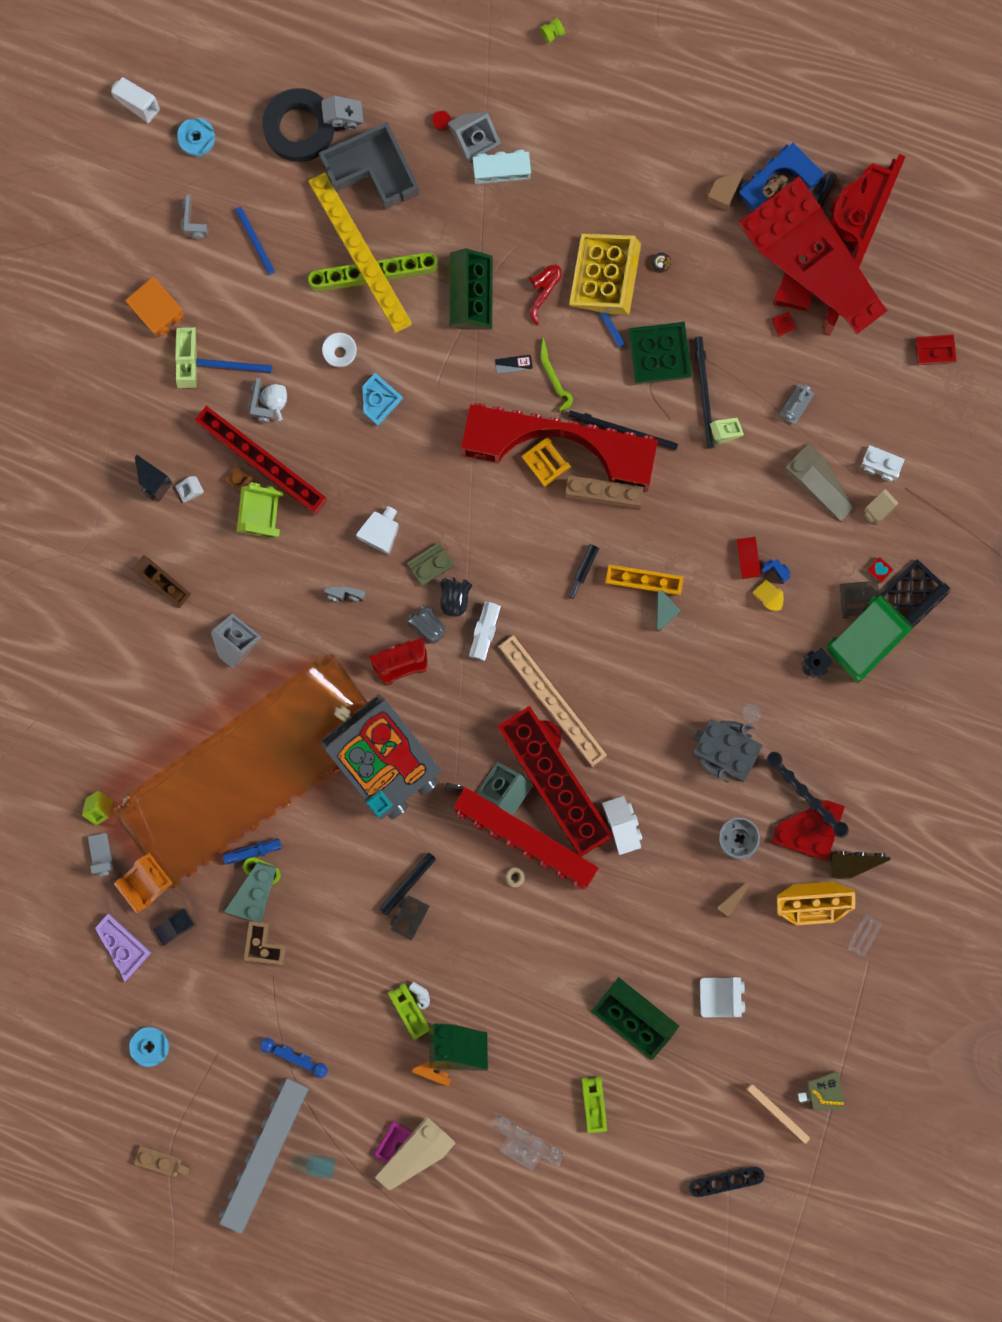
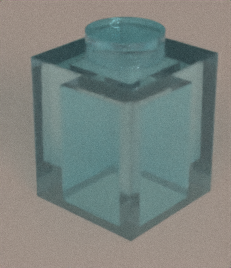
[306,1155,336,1179]

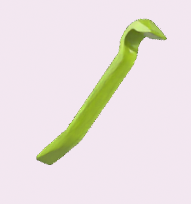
[541,338,573,412]

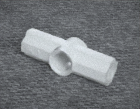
[469,602,501,662]

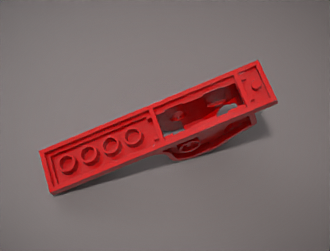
[822,154,906,336]

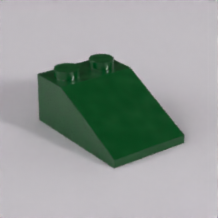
[429,1023,488,1071]

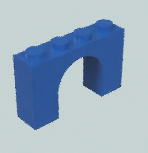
[738,142,824,212]

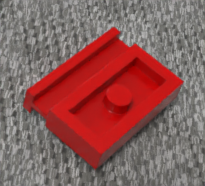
[915,334,957,365]

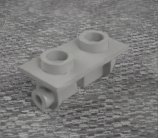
[779,384,815,425]

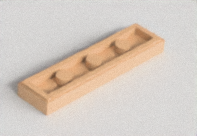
[746,1084,810,1144]

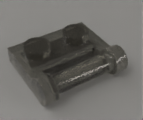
[839,580,879,619]

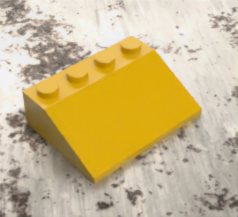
[569,234,641,315]

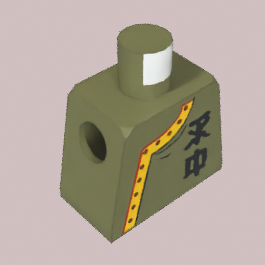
[797,1071,845,1110]

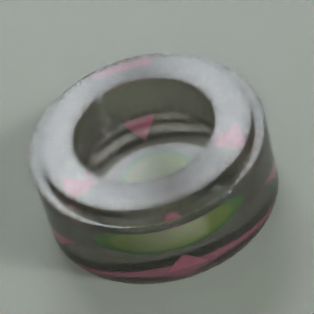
[444,783,464,795]

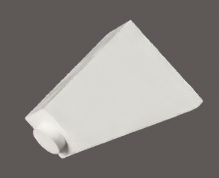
[111,77,160,124]

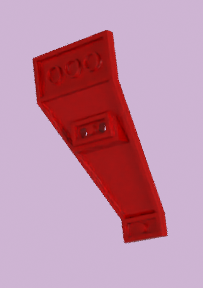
[738,177,888,334]

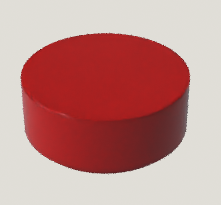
[432,110,451,131]

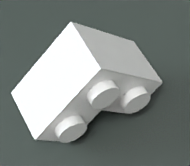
[602,796,642,855]

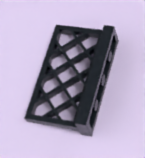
[863,559,951,627]

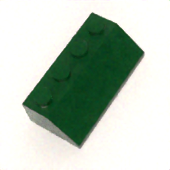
[449,248,493,330]
[591,977,679,1060]

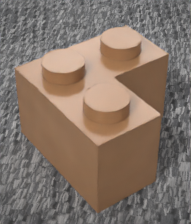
[244,921,287,966]

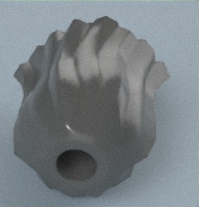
[407,604,446,644]

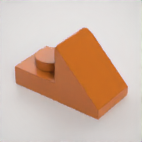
[412,1061,451,1086]

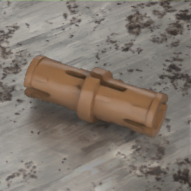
[763,175,787,197]

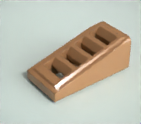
[716,882,750,917]

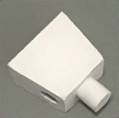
[356,506,399,555]

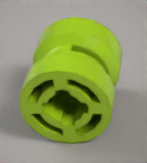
[540,18,565,43]

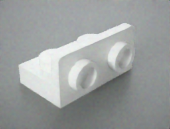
[860,445,905,482]

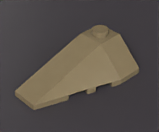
[784,444,853,522]

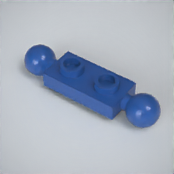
[259,1037,328,1078]

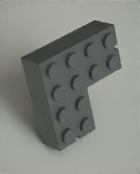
[319,122,419,210]

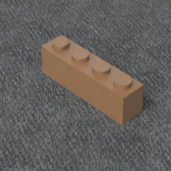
[565,475,644,510]

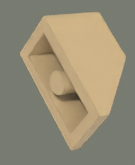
[864,489,898,525]

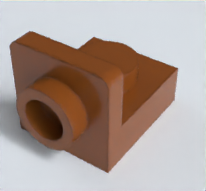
[224,466,255,494]

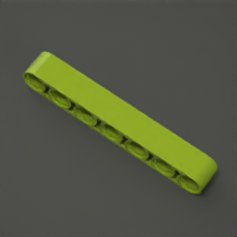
[308,253,437,292]

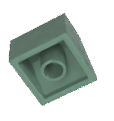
[476,761,533,815]

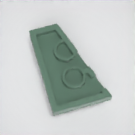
[224,862,277,923]

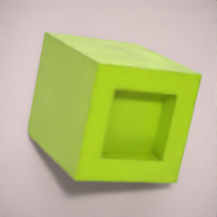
[82,790,113,826]

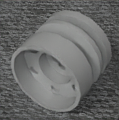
[719,817,760,860]

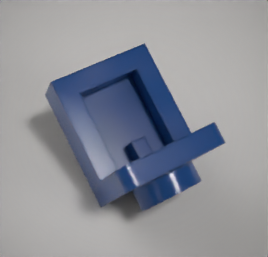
[761,559,791,584]

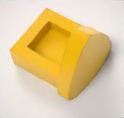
[752,580,784,611]

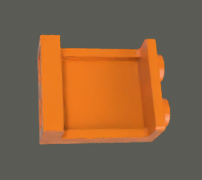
[125,276,185,338]
[114,853,173,913]

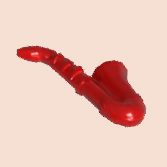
[529,264,562,325]

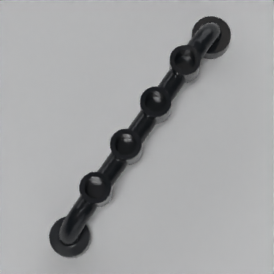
[767,752,849,838]

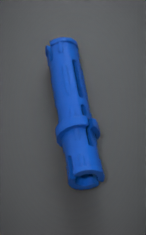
[223,838,282,865]

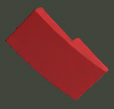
[737,536,761,579]

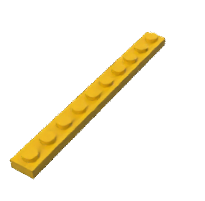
[309,173,412,333]

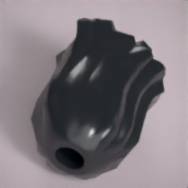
[439,577,473,617]

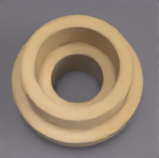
[334,706,352,723]
[505,868,525,887]

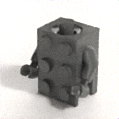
[692,719,763,783]

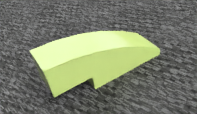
[176,327,197,388]

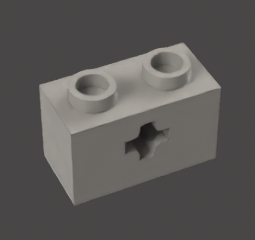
[321,95,364,130]

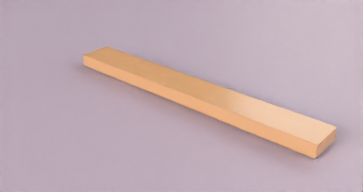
[498,635,607,767]

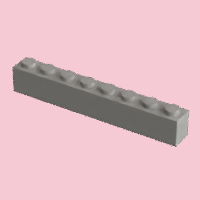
[219,1078,310,1234]

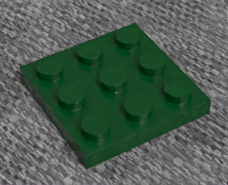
[628,322,692,385]

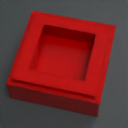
[771,312,797,337]

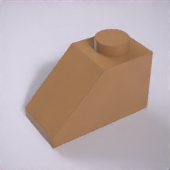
[706,171,744,211]

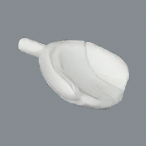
[259,384,287,421]

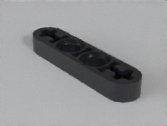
[689,1166,765,1197]

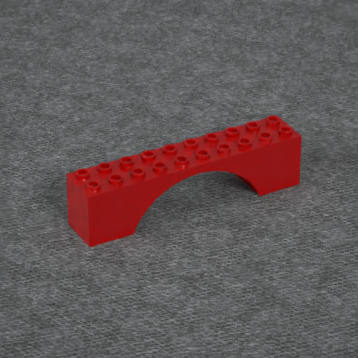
[461,403,658,492]

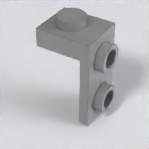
[181,195,209,239]
[248,378,275,423]
[88,833,114,877]

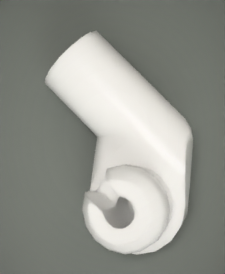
[408,981,430,1009]

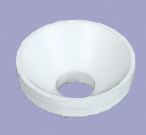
[322,333,357,367]

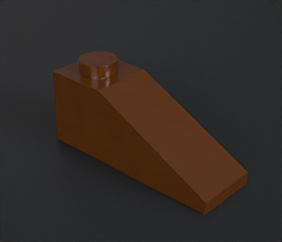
[131,555,191,608]

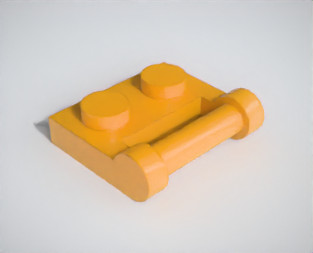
[522,437,571,487]

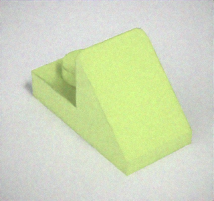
[710,418,744,445]

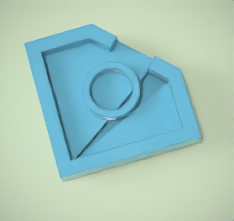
[362,373,403,426]

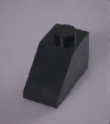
[153,908,197,946]

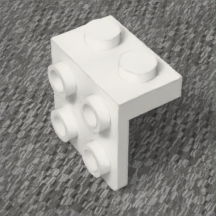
[700,977,745,1017]

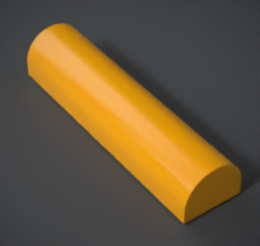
[605,564,684,596]

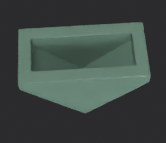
[656,591,681,632]

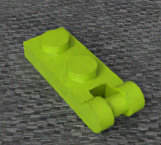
[388,983,430,1040]
[582,1076,607,1133]

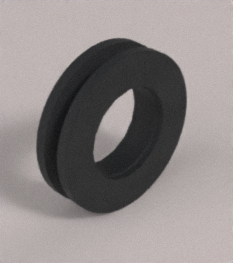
[262,88,335,162]

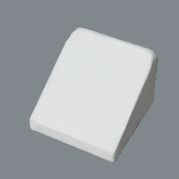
[175,476,204,503]

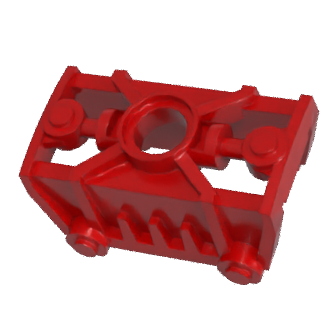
[369,637,428,686]

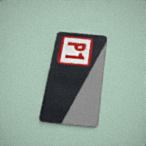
[495,355,533,374]

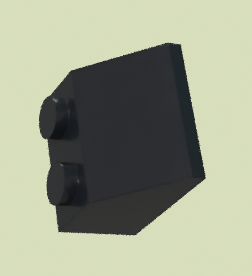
[135,455,173,502]

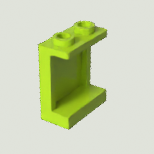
[237,483,283,539]

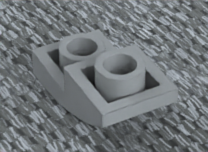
[324,587,366,603]

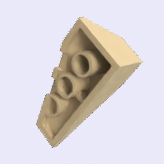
[375,1117,455,1191]

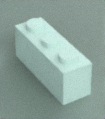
[473,150,531,184]

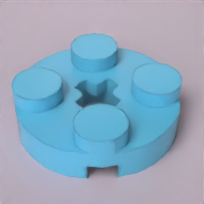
[178,118,216,157]
[129,1027,169,1067]

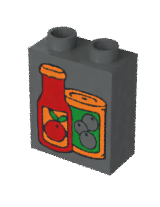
[319,694,442,820]

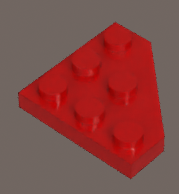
[772,800,845,861]

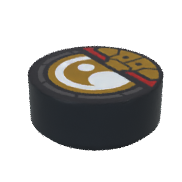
[652,253,671,273]

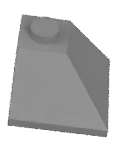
[448,112,501,161]
[211,613,262,669]

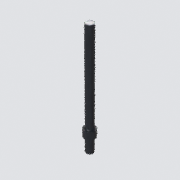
[695,336,715,449]
[568,410,679,450]

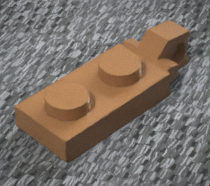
[134,1145,190,1177]

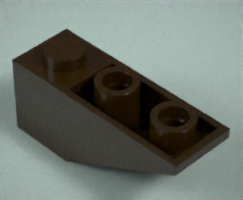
[829,851,891,879]

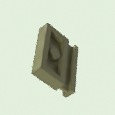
[407,543,454,587]

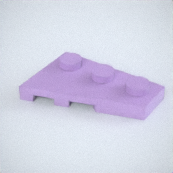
[95,913,152,982]

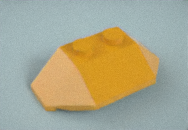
[777,881,855,926]

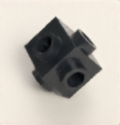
[801,647,833,678]

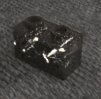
[389,895,430,941]

